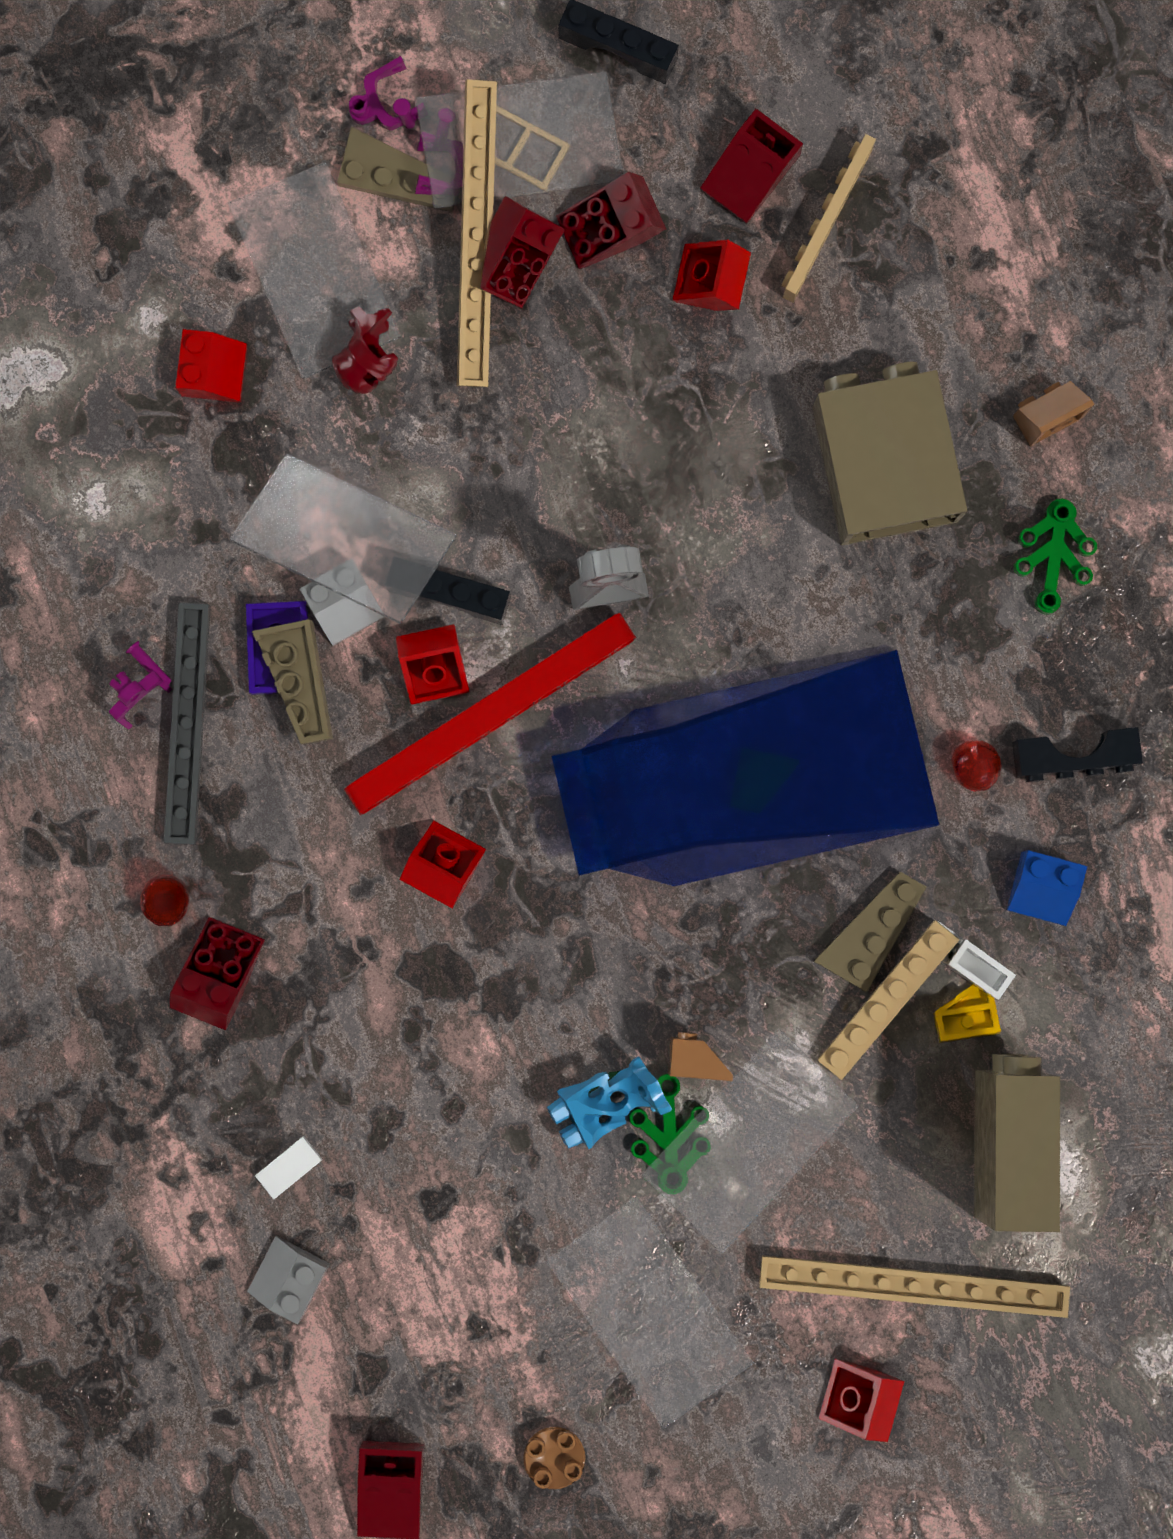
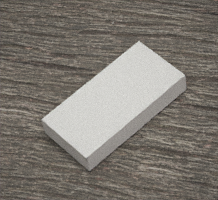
[255,1136,323,1199]

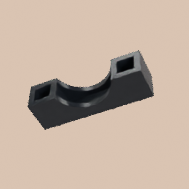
[558,0,679,85]
[385,558,511,625]
[1012,727,1143,783]

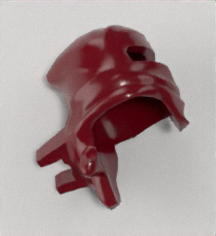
[332,306,398,394]

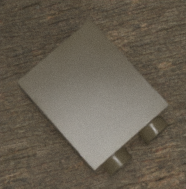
[812,362,968,546]
[974,1054,1060,1232]

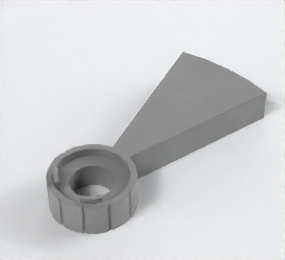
[569,545,649,610]

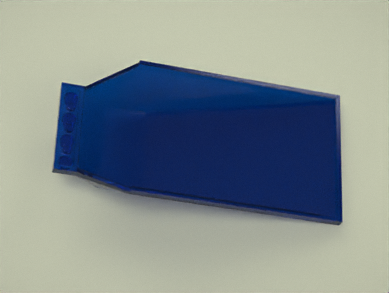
[552,650,940,887]

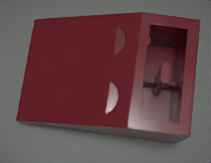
[700,108,803,224]
[556,172,666,269]
[480,196,565,308]
[170,917,265,1030]
[357,1441,425,1539]

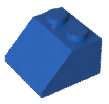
[1007,850,1087,926]

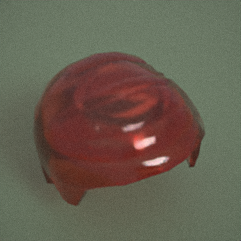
[952,740,1001,792]
[140,874,190,926]

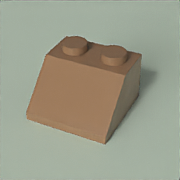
[1013,381,1095,447]
[668,1032,733,1081]

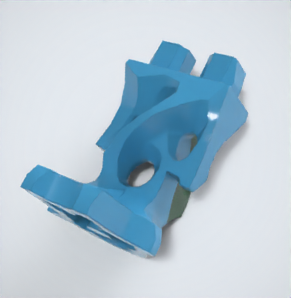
[547,1056,672,1149]

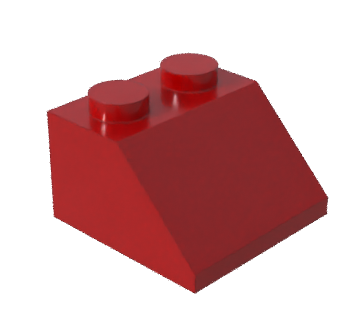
[673,239,751,311]
[175,329,247,403]
[396,624,470,705]
[399,821,486,909]
[819,1359,904,1442]

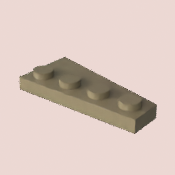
[337,127,457,212]
[252,619,333,745]
[813,872,926,992]

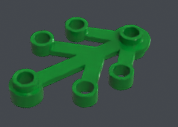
[1014,499,1097,615]
[629,1074,711,1194]

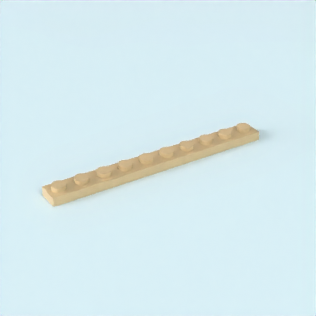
[457,79,497,387]
[759,1255,1070,1318]

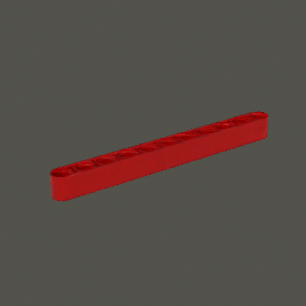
[344,613,637,815]

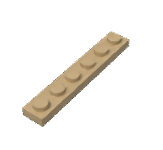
[781,134,876,303]
[818,920,959,1080]

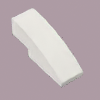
[938,921,1016,1000]

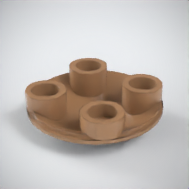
[524,1427,585,1489]

